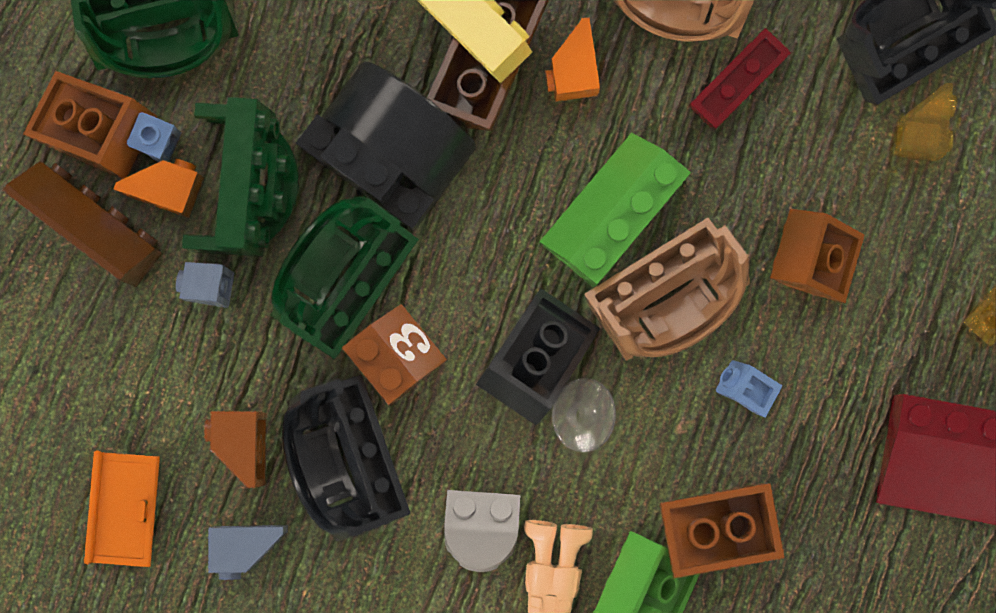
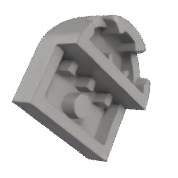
[444,490,520,572]

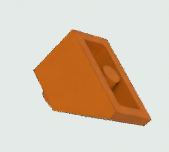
[545,17,600,102]
[114,158,204,218]

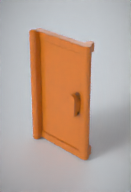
[84,450,160,567]

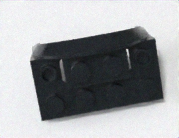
[836,0,996,105]
[282,374,411,541]

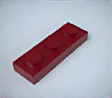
[689,28,791,131]

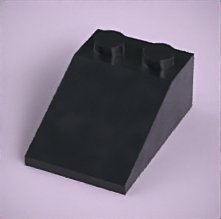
[476,288,601,425]

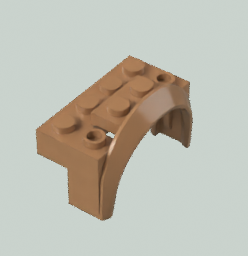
[613,0,755,42]
[584,218,750,361]

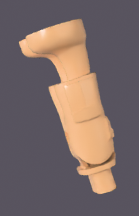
[524,520,593,613]

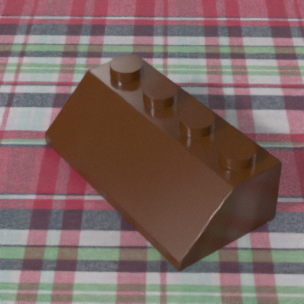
[427,0,549,131]
[2,161,163,287]

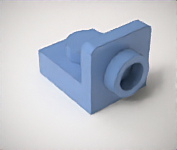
[127,112,181,162]
[716,360,782,418]

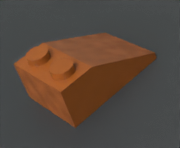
[23,71,157,179]
[660,483,784,578]

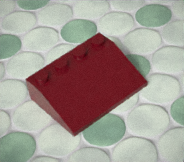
[876,394,996,525]

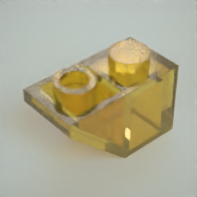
[894,83,957,161]

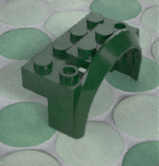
[71,0,239,78]
[182,97,299,257]
[270,195,419,360]

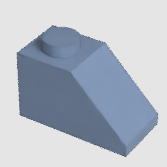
[176,262,235,308]
[208,525,288,580]

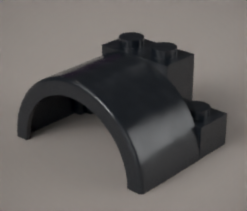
[296,61,476,232]

